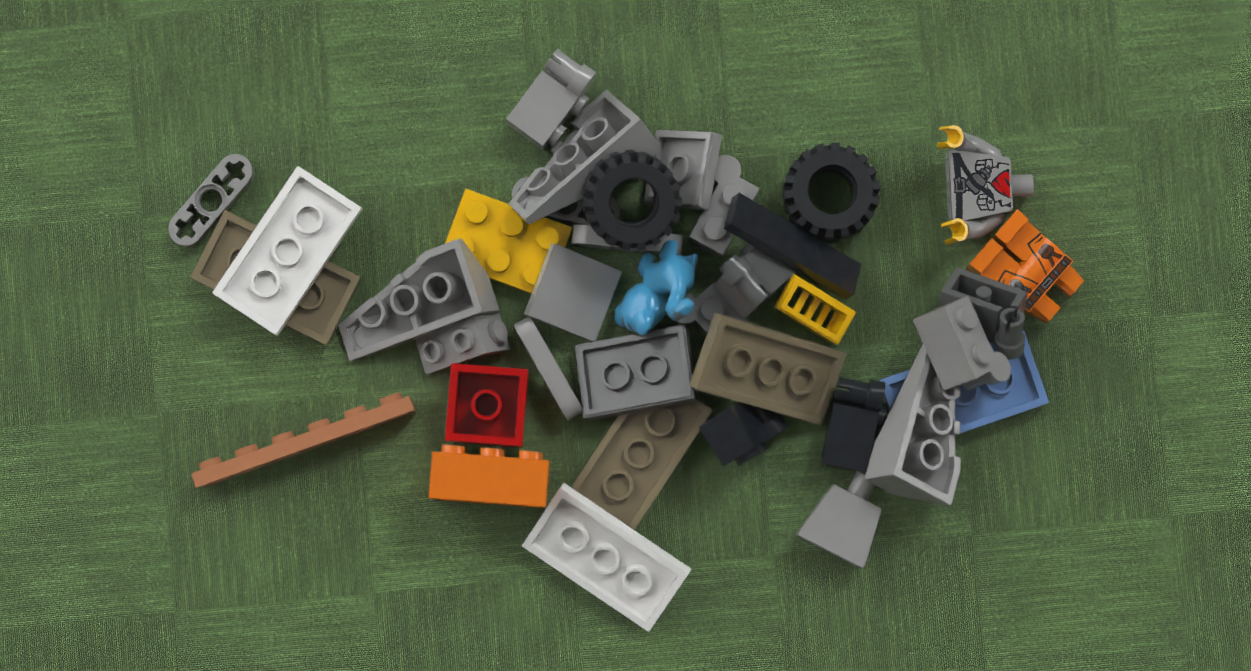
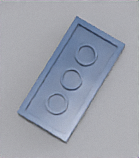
[879,331,1049,433]

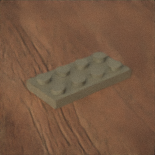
[190,210,362,346]
[689,312,847,425]
[571,400,713,530]

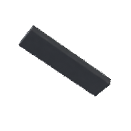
[724,193,861,299]

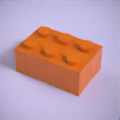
[429,445,551,508]

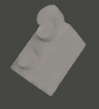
[506,48,597,151]
[688,155,760,259]
[913,296,1011,390]

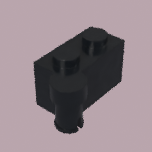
[820,376,887,474]
[699,402,788,466]

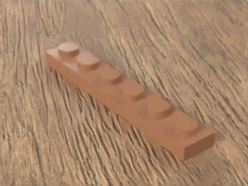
[191,392,417,489]

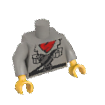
[937,125,1034,245]

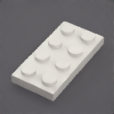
[212,166,363,336]
[522,483,691,632]

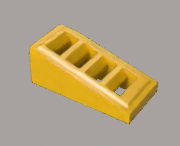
[774,274,856,345]

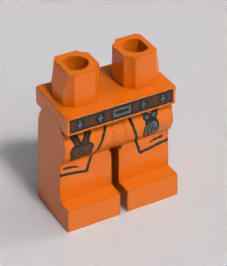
[966,209,1084,324]

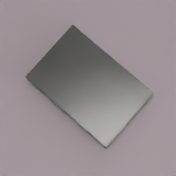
[575,324,698,421]

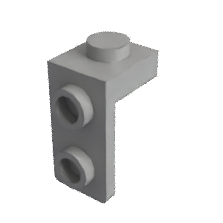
[416,313,510,374]

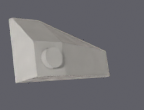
[509,89,663,224]
[338,239,500,361]
[865,344,960,506]

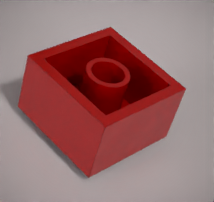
[445,363,529,448]

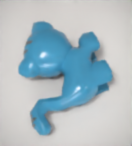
[614,240,698,335]

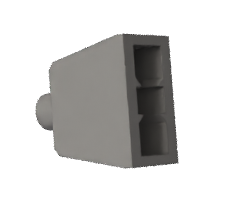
[795,471,882,568]

